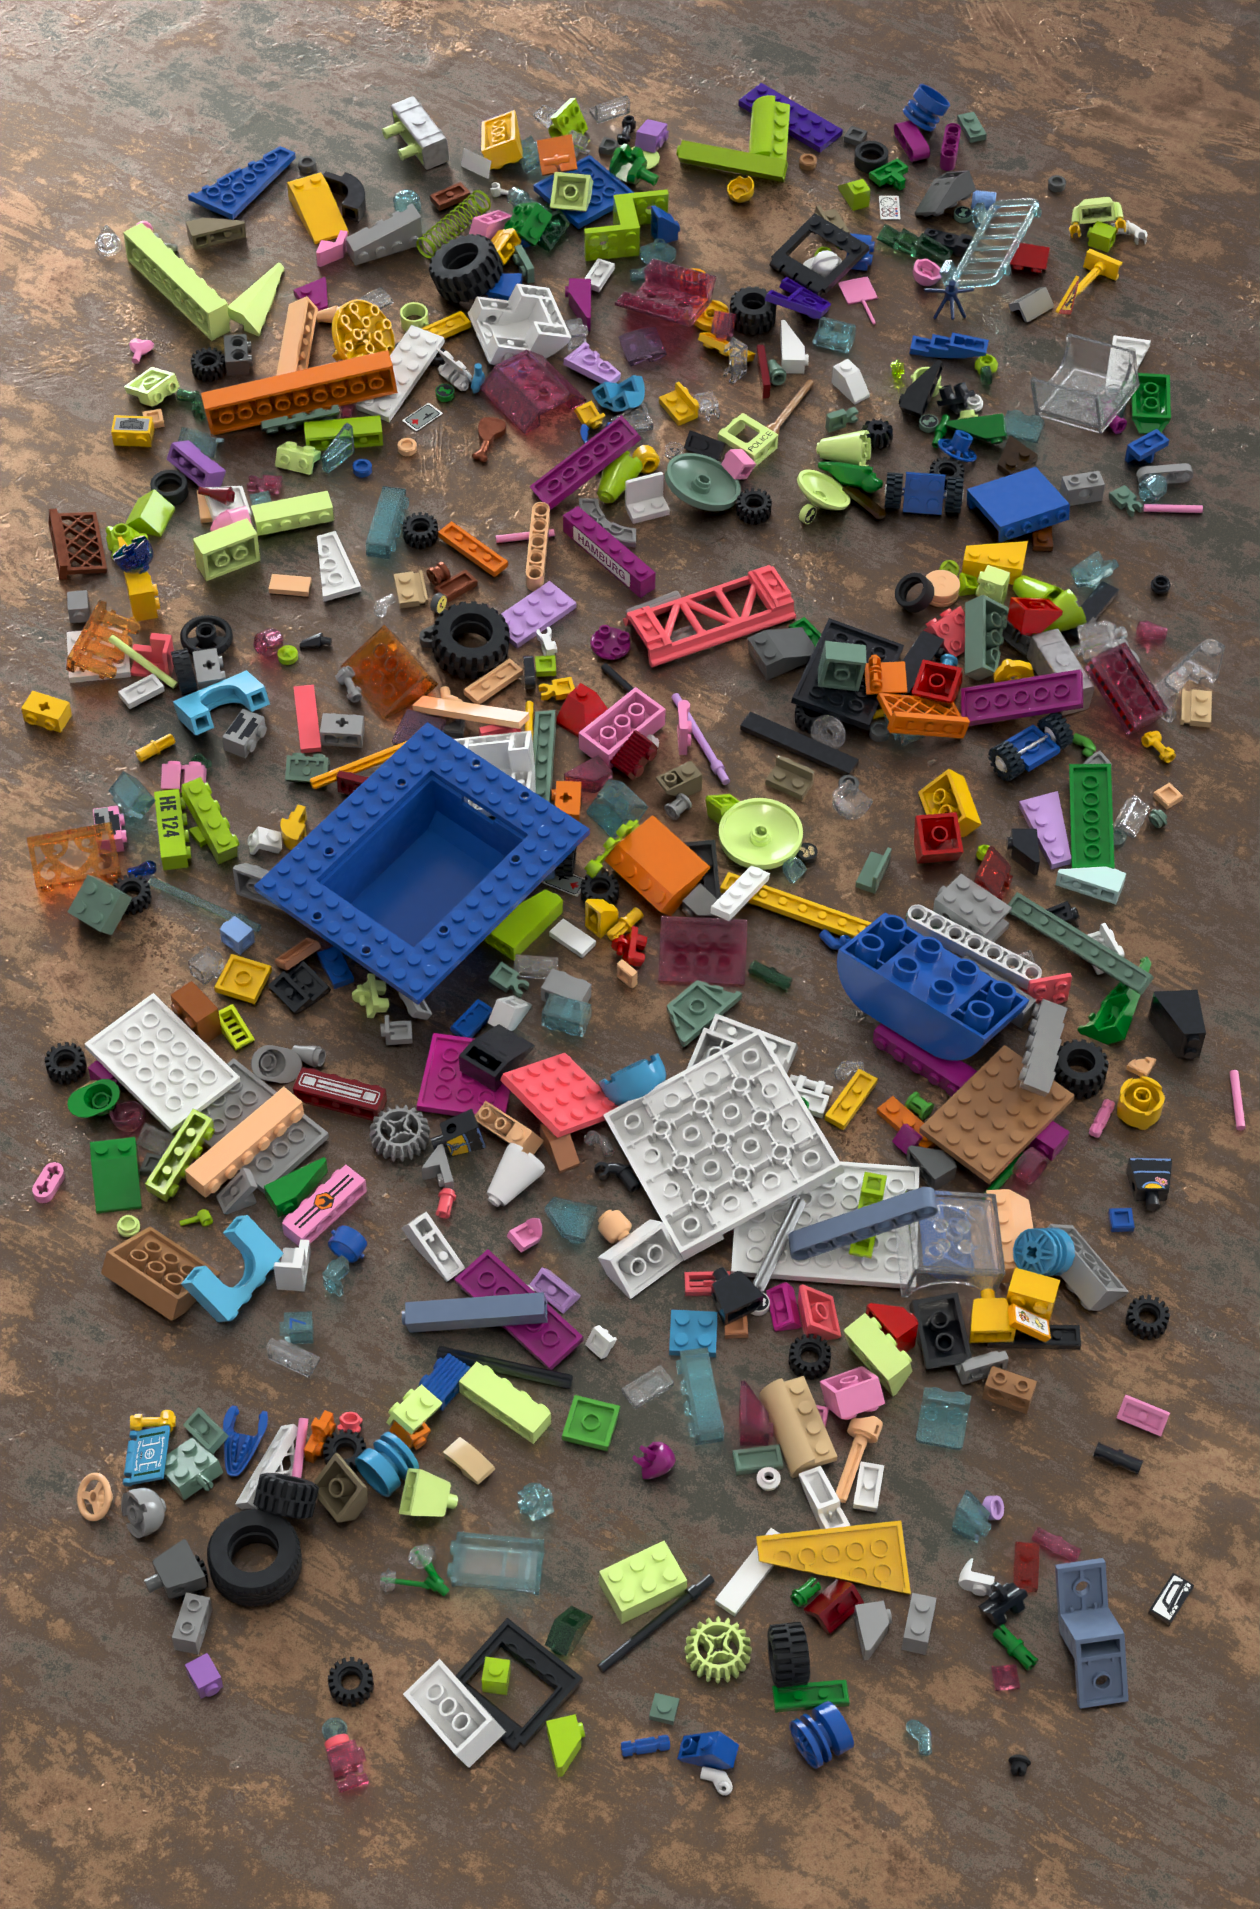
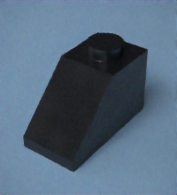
[1006,829,1040,875]

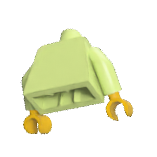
[1069,197,1126,238]

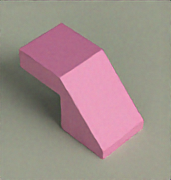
[316,230,348,267]

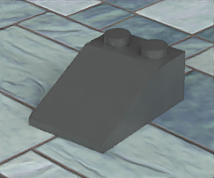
[747,627,815,681]

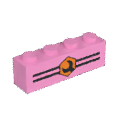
[282,1165,367,1246]

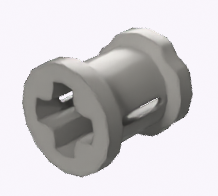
[664,793,692,820]

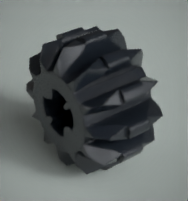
[861,418,893,450]

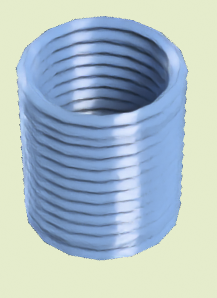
[971,190,997,212]

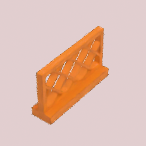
[877,693,970,739]

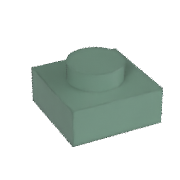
[649,1693,679,1725]

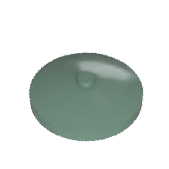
[665,453,741,511]

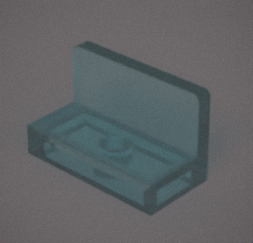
[178,427,224,457]

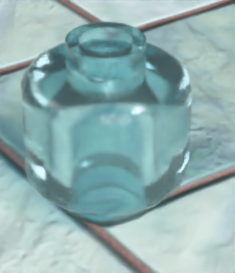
[1138,474,1168,503]

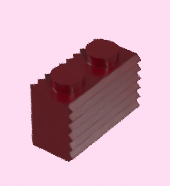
[610,730,658,781]

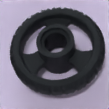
[180,615,233,656]

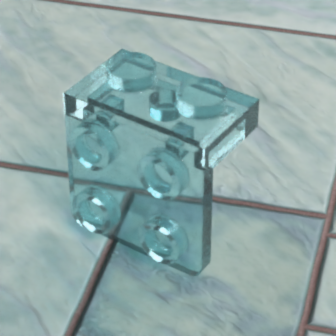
[916,1387,971,1450]

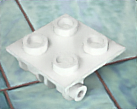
[437,348,472,391]

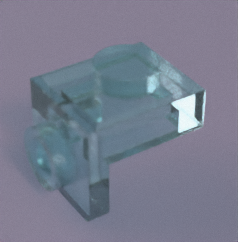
[322,1255,350,1297]

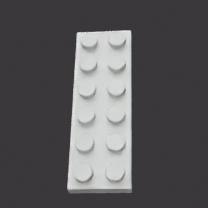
[356,325,445,422]

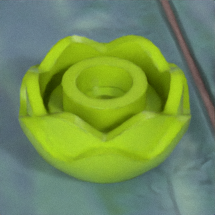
[975,354,998,376]

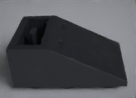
[459,1024,535,1092]

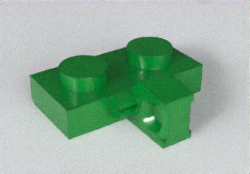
[869,158,908,190]

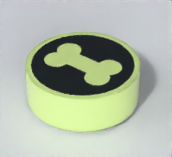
[799,504,817,524]

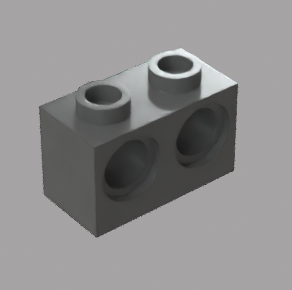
[224,334,253,376]

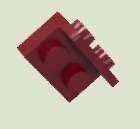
[336,770,369,795]

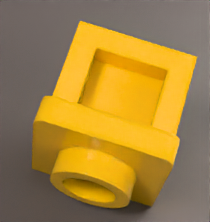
[574,400,606,429]

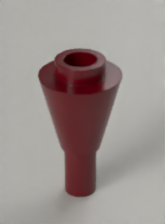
[198,487,235,506]

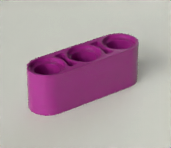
[894,120,930,162]
[939,123,961,171]

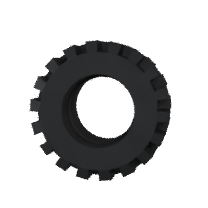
[729,286,777,335]
[1054,1039,1109,1100]
[253,1473,319,1519]
[767,1622,810,1688]

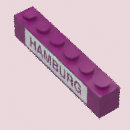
[563,506,656,598]

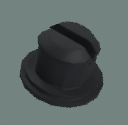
[1008,1754,1031,1776]

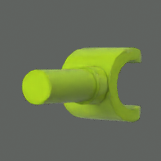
[179,1209,213,1227]

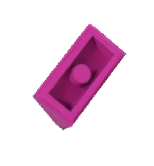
[766,1282,802,1332]

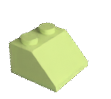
[550,172,593,212]

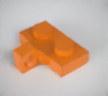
[304,1410,336,1464]

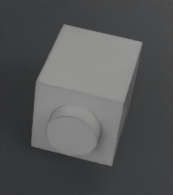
[67,590,90,623]

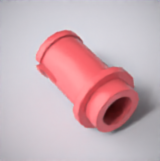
[436,1188,456,1219]

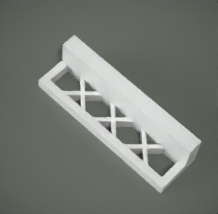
[235,1424,310,1510]

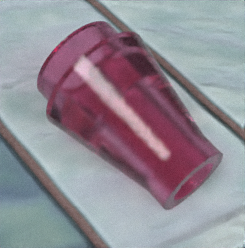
[1136,620,1167,640]

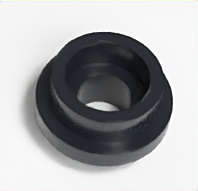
[1150,575,1171,594]

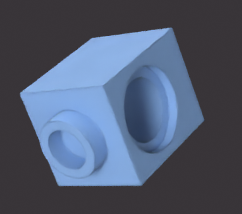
[220,916,255,955]

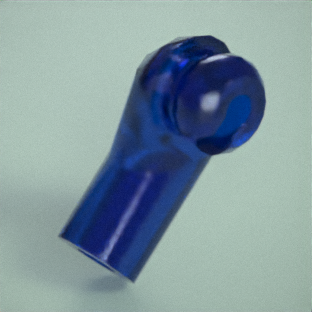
[127,860,157,878]

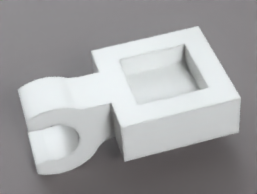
[536,627,557,656]

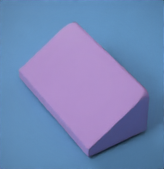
[529,1267,581,1314]

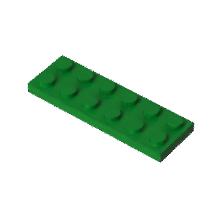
[1069,764,1115,869]

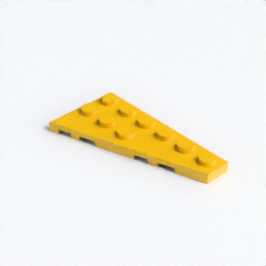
[756,1520,911,1595]

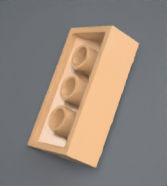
[983,1189,1033,1283]

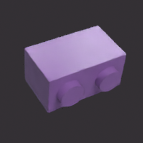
[635,119,669,153]

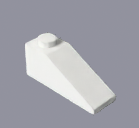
[780,320,809,374]
[401,1212,465,1282]

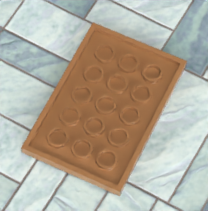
[919,1045,1074,1184]

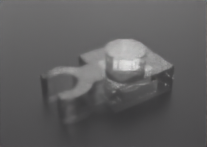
[694,391,720,421]

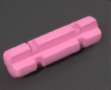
[1089,1099,1115,1138]

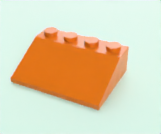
[604,815,710,916]

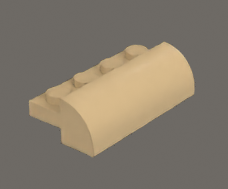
[759,1376,837,1479]

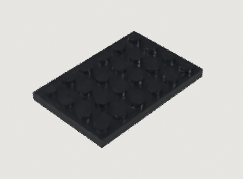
[791,618,904,730]

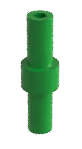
[932,415,950,448]

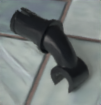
[594,1162,641,1193]

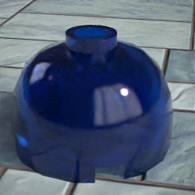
[113,536,154,574]

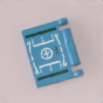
[123,1425,170,1487]

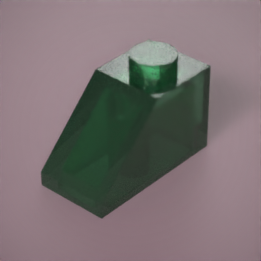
[545,1606,593,1656]

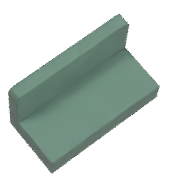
[855,847,892,894]

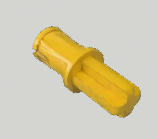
[135,734,176,763]
[607,907,644,941]

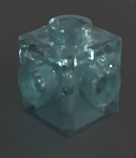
[517,1483,555,1521]

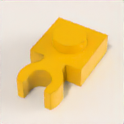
[538,677,575,701]

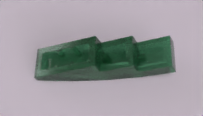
[876,223,953,265]

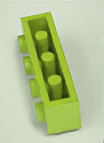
[182,777,240,864]
[145,1108,215,1202]

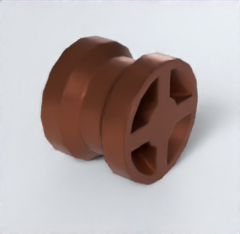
[426,562,451,586]

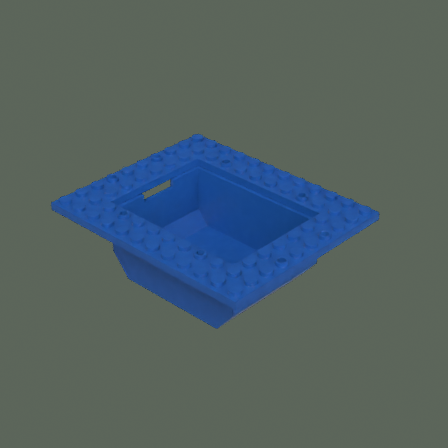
[254,722,590,1005]

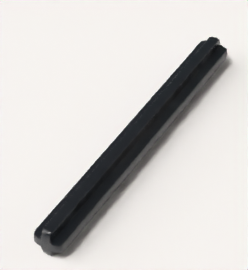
[436,1346,573,1388]

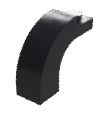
[323,171,366,223]

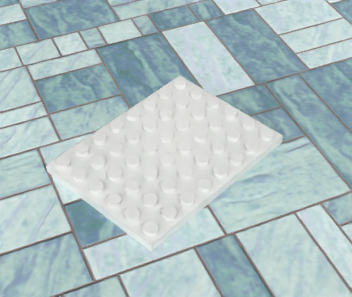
[731,1161,920,1289]

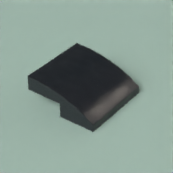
[268,960,331,1014]

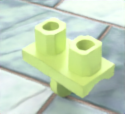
[352,973,389,1018]

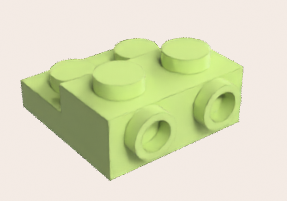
[124,367,180,406]

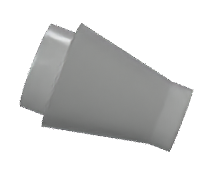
[292,1045,326,1067]

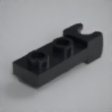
[920,228,974,258]

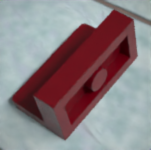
[804,1579,864,1634]

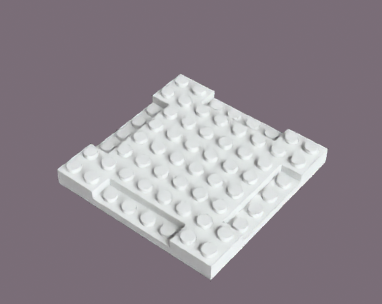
[603,1029,845,1261]

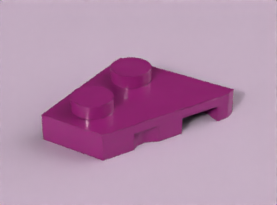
[294,277,328,311]

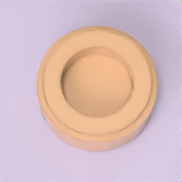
[397,438,417,456]

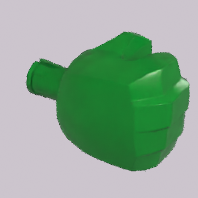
[609,144,659,186]

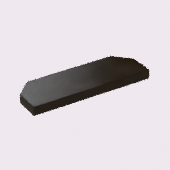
[842,486,886,519]

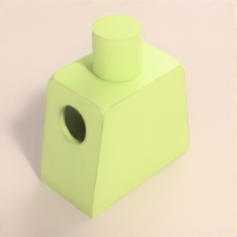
[399,1468,458,1517]

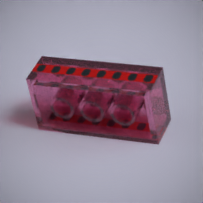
[1084,642,1169,735]

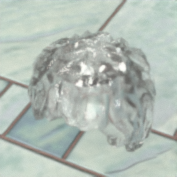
[832,780,873,820]

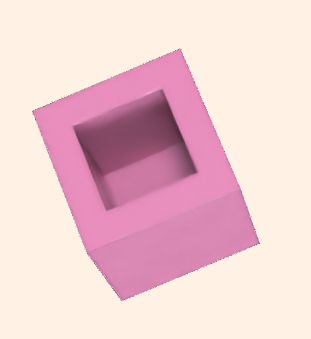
[721,449,756,480]

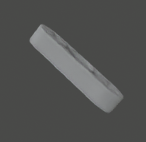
[1136,463,1193,486]

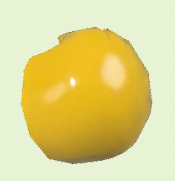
[727,176,754,203]

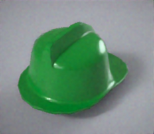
[67,1079,120,1118]

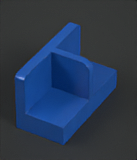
[1125,429,1169,463]

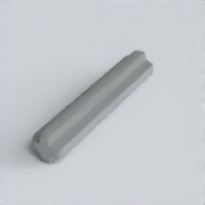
[626,591,681,613]

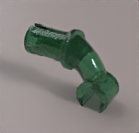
[176,388,206,420]

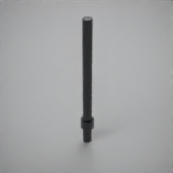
[597,1574,715,1673]

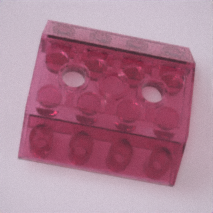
[615,258,717,327]
[481,349,586,434]

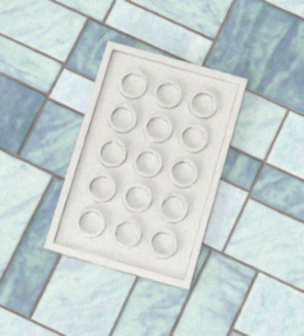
[85,993,240,1134]

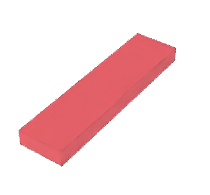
[294,684,322,754]

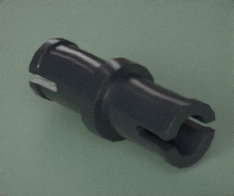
[1093,1442,1143,1475]

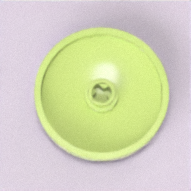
[718,798,803,870]

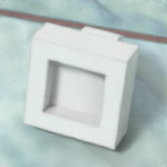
[585,1325,617,1359]

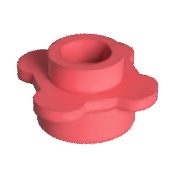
[337,1412,363,1433]

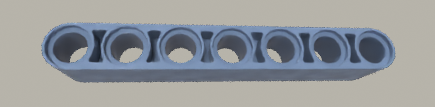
[788,1187,938,1260]

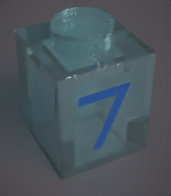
[279,1311,314,1344]

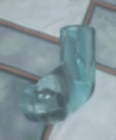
[906,1719,932,1755]

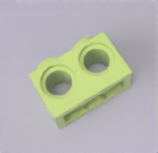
[975,565,1010,604]

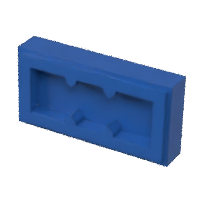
[450,999,493,1038]

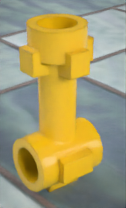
[1141,731,1176,763]
[130,1410,176,1432]

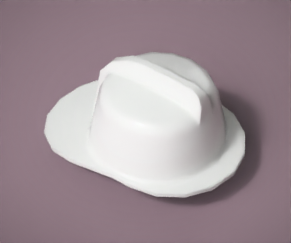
[803,250,842,278]

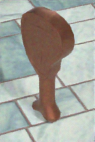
[472,417,506,462]

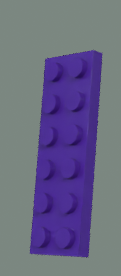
[738,83,843,153]

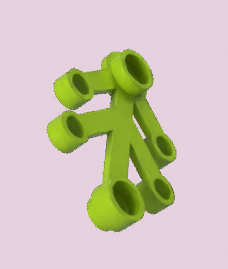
[584,819,640,879]

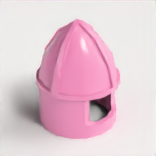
[210,506,252,532]

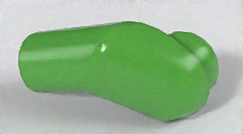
[1072,733,1096,757]

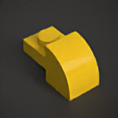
[280,805,307,850]

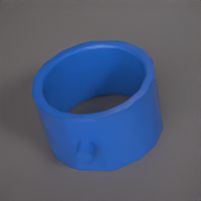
[328,1225,367,1263]

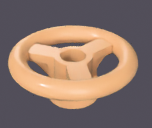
[77,1473,113,1522]

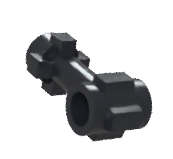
[617,115,636,146]

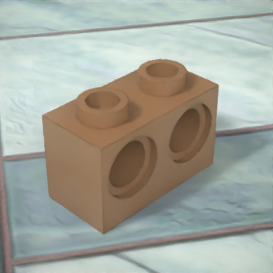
[982,1366,1037,1414]

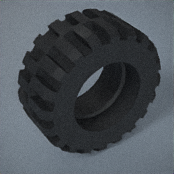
[429,234,503,303]
[432,601,510,680]

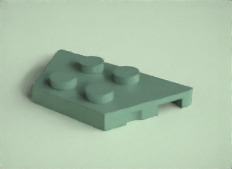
[667,980,742,1047]

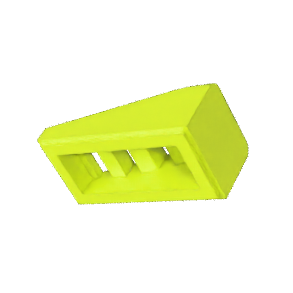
[219,1004,255,1051]

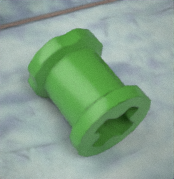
[905,1092,934,1120]

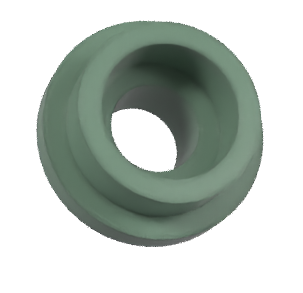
[1148,809,1167,828]

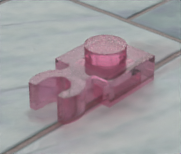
[247,475,283,496]

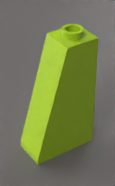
[483,889,563,961]

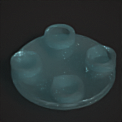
[640,239,676,266]

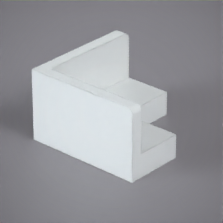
[274,1239,311,1292]

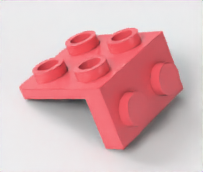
[921,606,965,657]

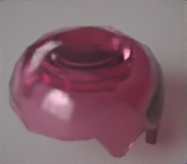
[109,1101,146,1132]

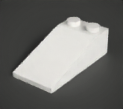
[403,1659,506,1768]

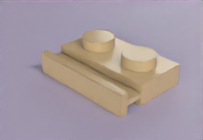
[394,570,429,609]
[1180,688,1212,728]

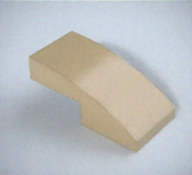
[443,1437,495,1485]

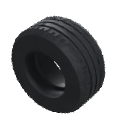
[207,1509,302,1607]

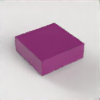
[892,1124,923,1155]

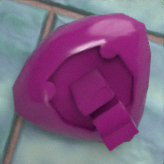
[632,1442,676,1479]

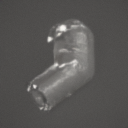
[584,1130,615,1157]

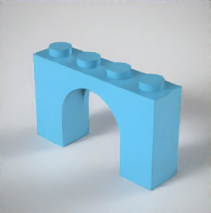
[173,670,270,735]
[181,1215,284,1322]

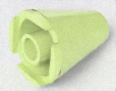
[816,430,871,466]

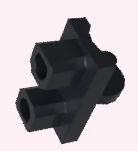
[937,382,975,415]
[978,1582,1028,1626]

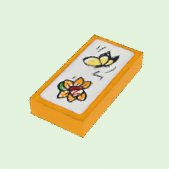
[1008,1304,1051,1343]

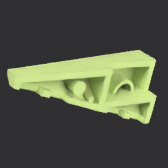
[228,262,284,336]

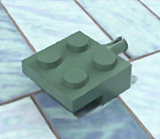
[164,1436,223,1500]

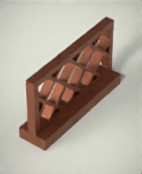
[48,509,107,580]

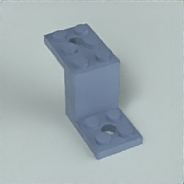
[1055,1558,1129,1708]

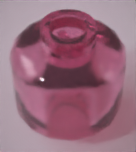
[253,627,284,657]

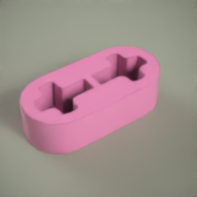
[32,1162,65,1203]

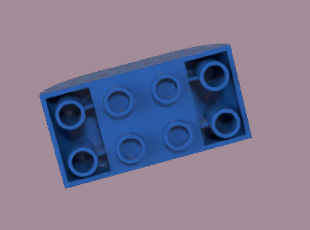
[837,913,1029,1061]

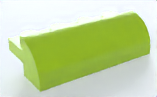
[749,95,790,160]

